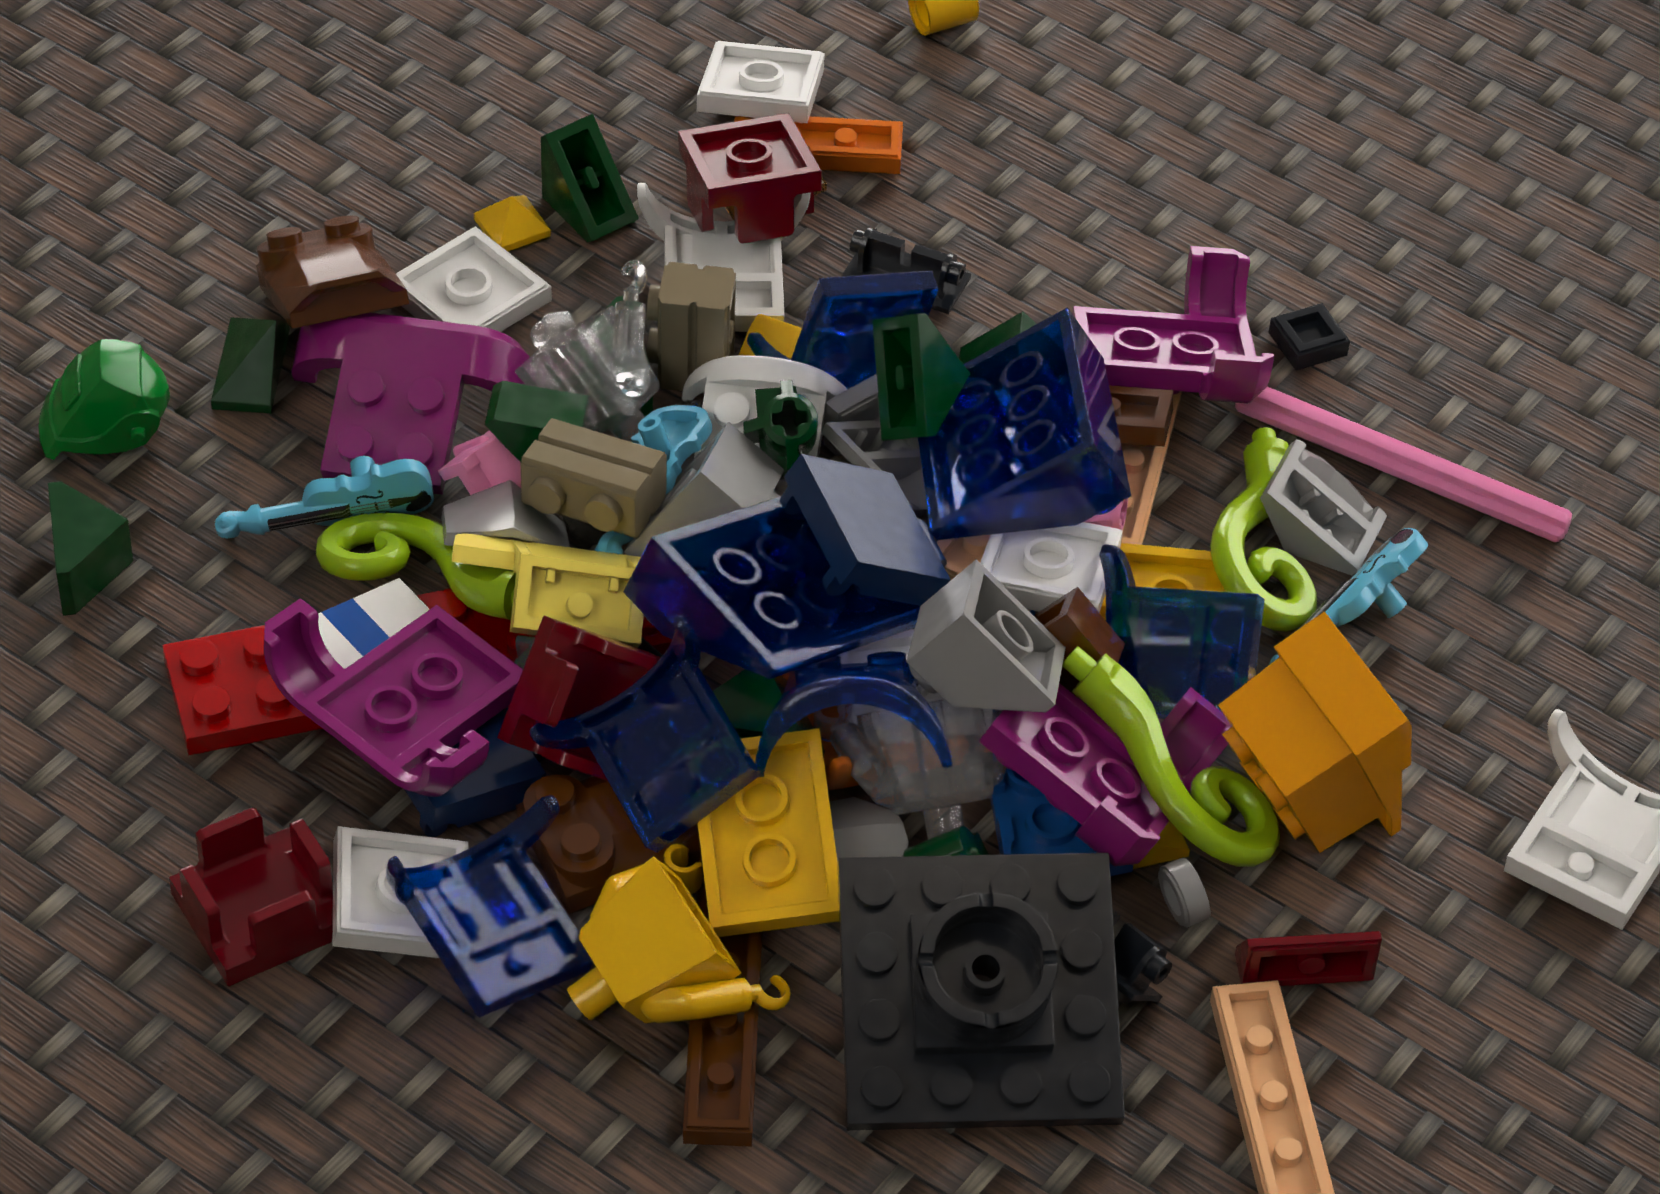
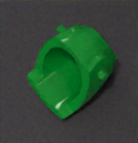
[38,339,170,460]

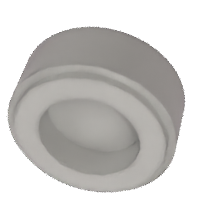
[1158,857,1211,928]

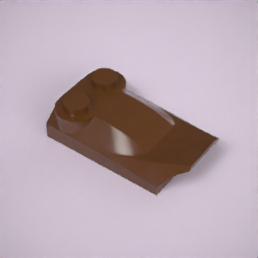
[256,216,409,329]
[515,732,741,914]

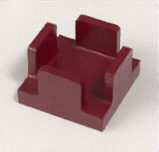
[678,113,822,244]
[497,615,674,782]
[169,807,333,987]

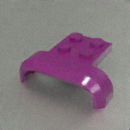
[1071,246,1274,404]
[292,312,536,495]
[264,598,523,797]
[978,683,1231,867]

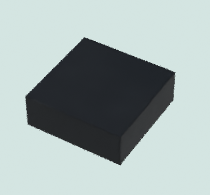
[1269,303,1350,371]

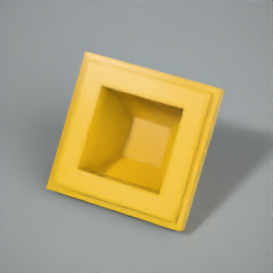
[474,195,551,251]

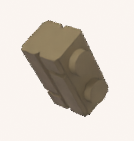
[647,262,736,393]
[520,418,667,539]

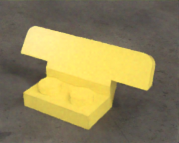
[452,533,701,648]

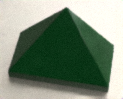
[211,317,290,414]

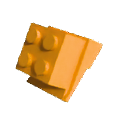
[1218,611,1412,853]

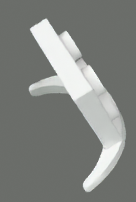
[637,183,810,332]
[682,355,848,515]
[1504,709,1660,930]

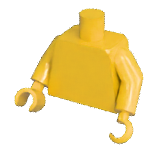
[567,843,791,1023]

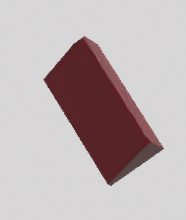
[1235,931,1382,986]

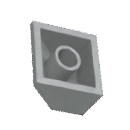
[624,422,784,561]
[906,559,1066,712]

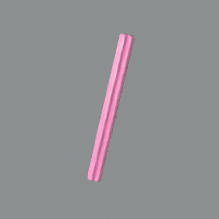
[1235,387,1572,542]

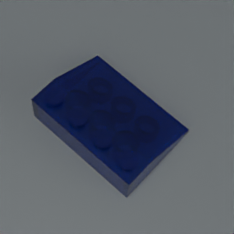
[918,307,1131,540]
[623,496,920,679]

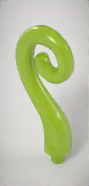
[1210,427,1317,632]
[316,513,516,620]
[1062,646,1280,867]

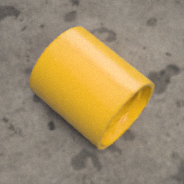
[908,0,979,36]

